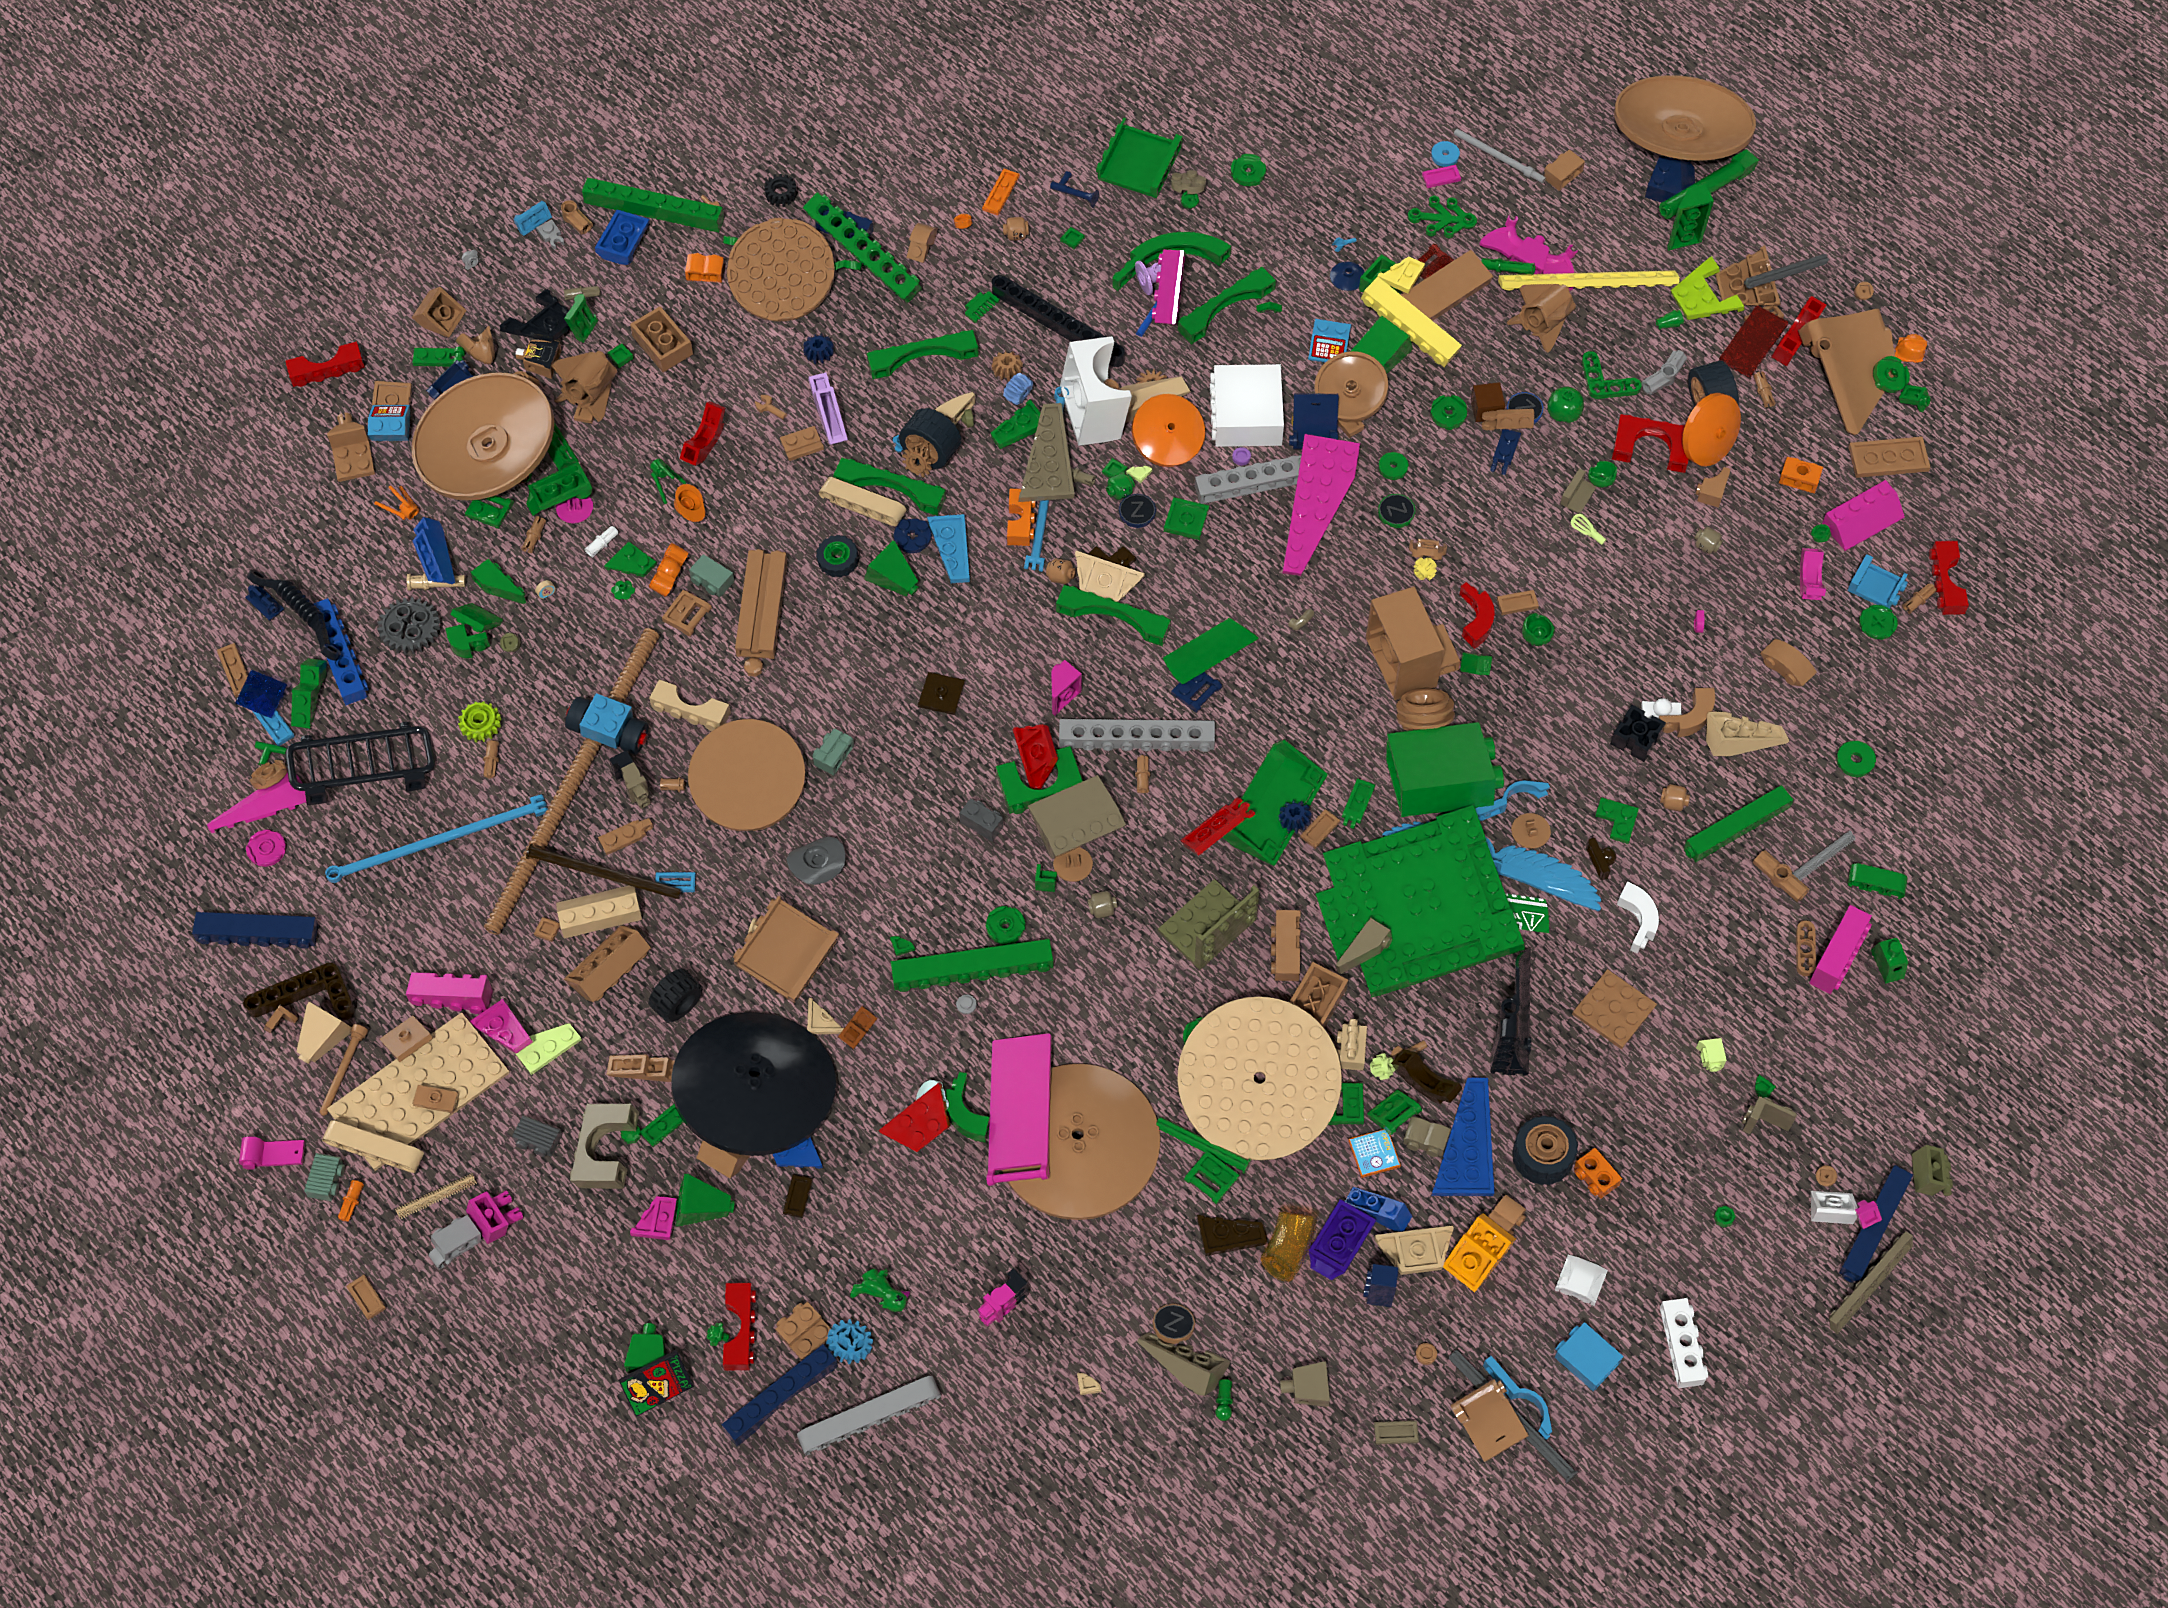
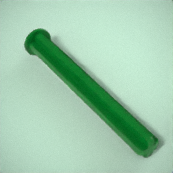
[1156,1117,1252,1174]

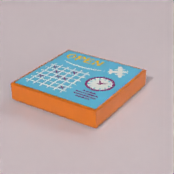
[1348,1129,1401,1178]

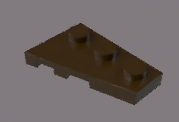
[1196,1215,1267,1256]

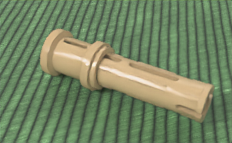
[407,573,466,591]

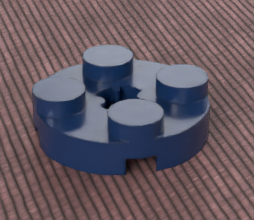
[894,519,931,553]

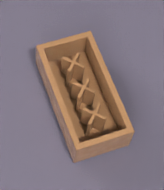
[1289,962,1349,1029]

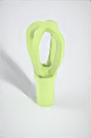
[1571,514,1607,545]

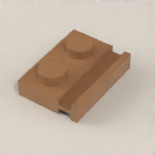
[780,426,824,461]

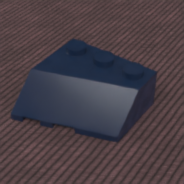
[1645,155,1695,203]

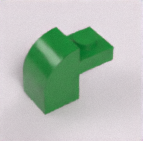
[445,624,490,658]

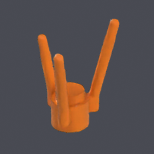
[374,486,419,520]

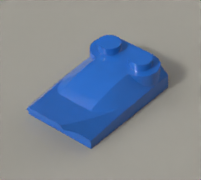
[595,210,650,265]

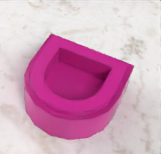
[1694,610,1704,633]

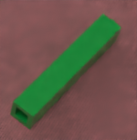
[1684,785,1793,863]

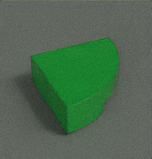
[1256,302,1282,313]
[890,936,915,956]
[1755,1074,1776,1098]

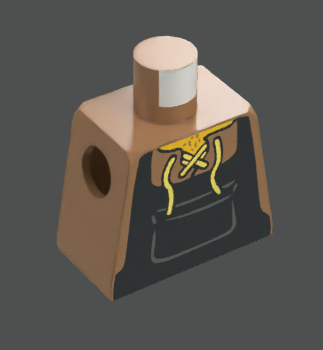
[516,340,562,379]

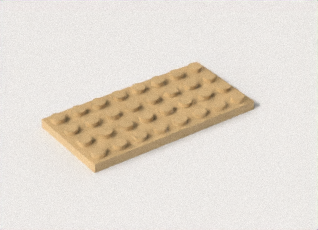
[327,1012,510,1171]

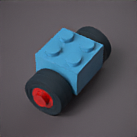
[565,693,649,755]

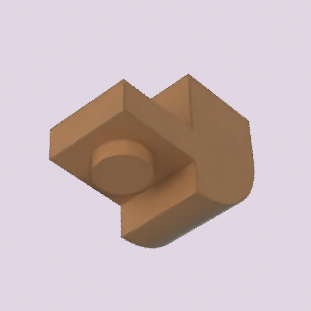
[906,223,938,263]

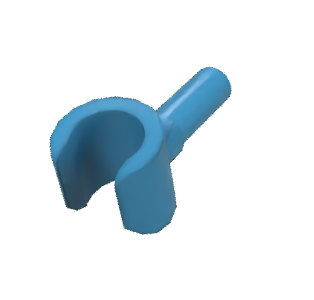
[1331,237,1356,252]

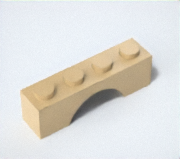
[649,680,731,731]

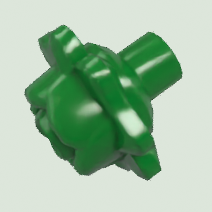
[706,1322,729,1346]

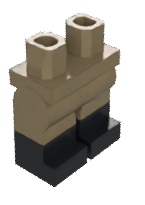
[609,750,651,809]

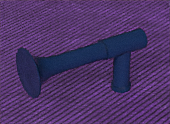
[1050,171,1099,208]

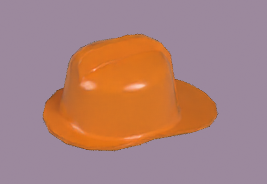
[1895,334,1927,363]
[674,484,705,522]

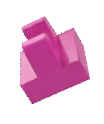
[1855,1200,1882,1229]

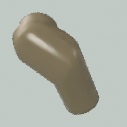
[1288,609,1315,631]

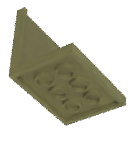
[1158,879,1259,970]

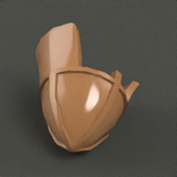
[456,326,495,364]

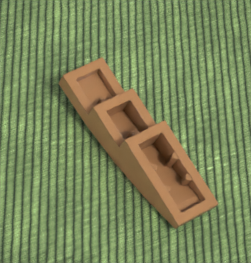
[606,1055,675,1082]

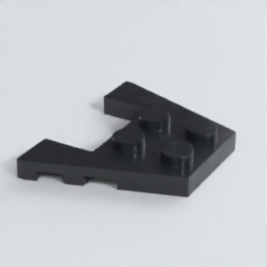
[499,289,570,342]

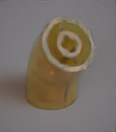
[1261,1212,1318,1282]

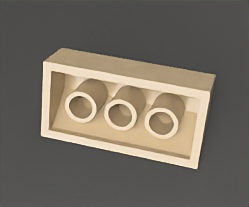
[556,886,642,938]

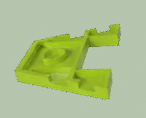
[1671,256,1744,320]

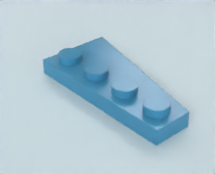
[927,514,970,583]

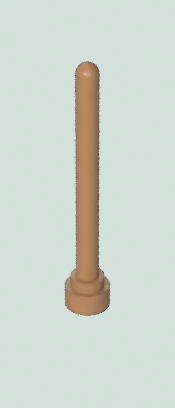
[320,1024,368,1116]

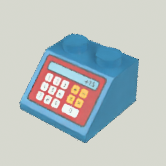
[1308,319,1351,362]
[368,405,410,441]

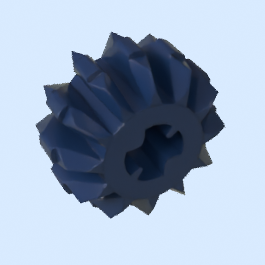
[803,333,834,364]
[1278,799,1312,834]

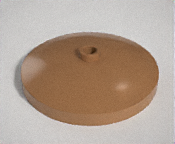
[1315,351,1389,422]

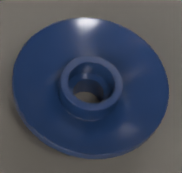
[1330,261,1365,291]

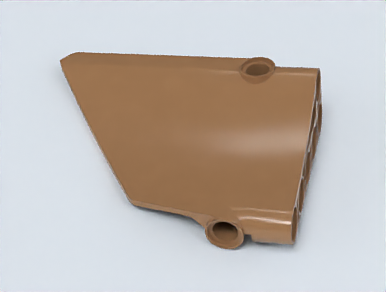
[1799,309,1895,435]

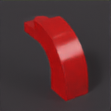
[679,401,726,466]
[1459,582,1495,649]

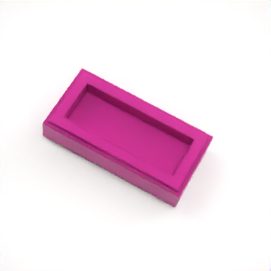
[1422,165,1461,188]

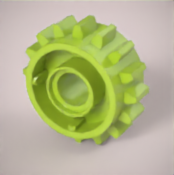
[458,701,501,742]

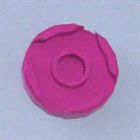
[246,830,286,867]

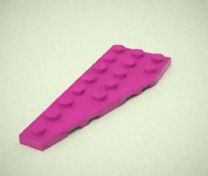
[1282,434,1360,576]

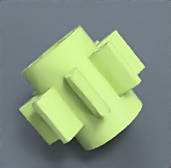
[1370,1053,1395,1080]

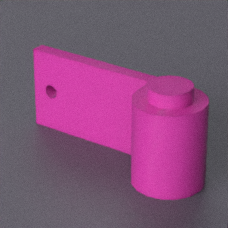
[239,1137,305,1170]

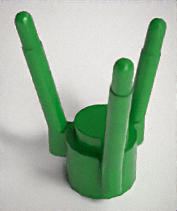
[650,458,686,504]

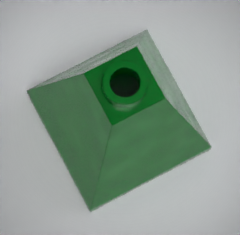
[864,540,919,596]
[676,1174,735,1226]

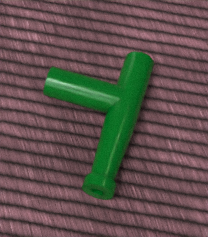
[255,741,287,766]

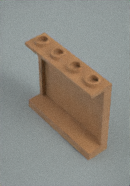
[733,896,839,1003]

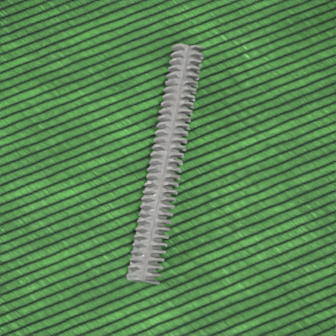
[1792,831,1856,881]

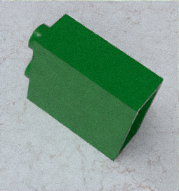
[1386,722,1504,817]

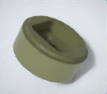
[961,409,974,428]
[500,633,521,652]

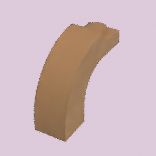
[1659,688,1715,737]

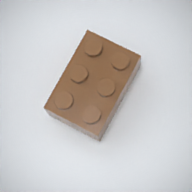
[630,306,693,372]

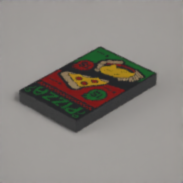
[618,1350,694,1417]

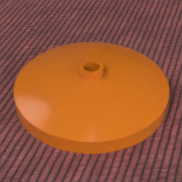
[1683,393,1741,466]
[1131,394,1205,467]

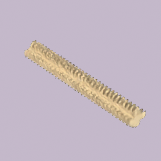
[395,1173,477,1219]

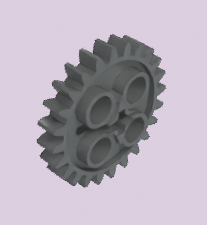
[377,597,440,655]

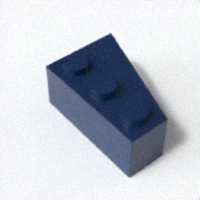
[1363,1264,1398,1307]

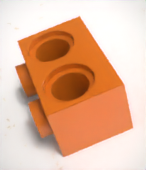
[1574,1148,1622,1199]

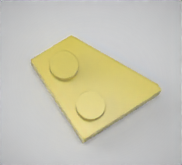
[1377,257,1425,294]

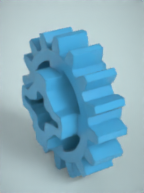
[826,1319,873,1364]

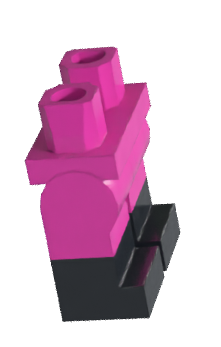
[978,1268,1029,1327]

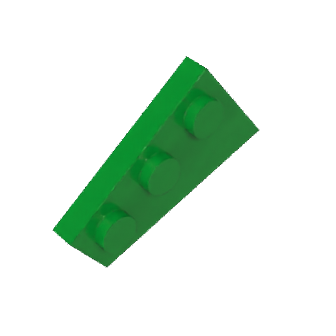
[991,399,1041,449]

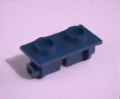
[245,585,284,621]

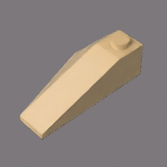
[1706,712,1789,756]

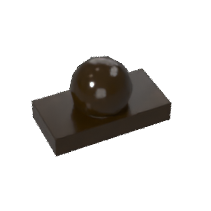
[1586,837,1617,880]

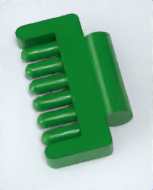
[965,291,999,323]

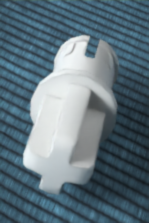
[585,526,618,558]

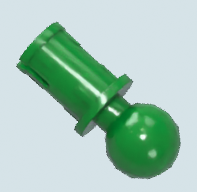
[1215,1379,1233,1421]

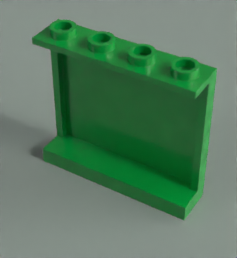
[1096,118,1183,198]

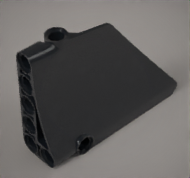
[1490,948,1531,1076]

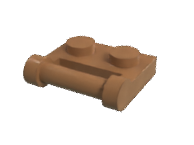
[662,590,712,637]

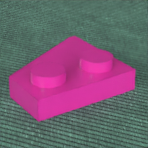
[630,1196,678,1240]

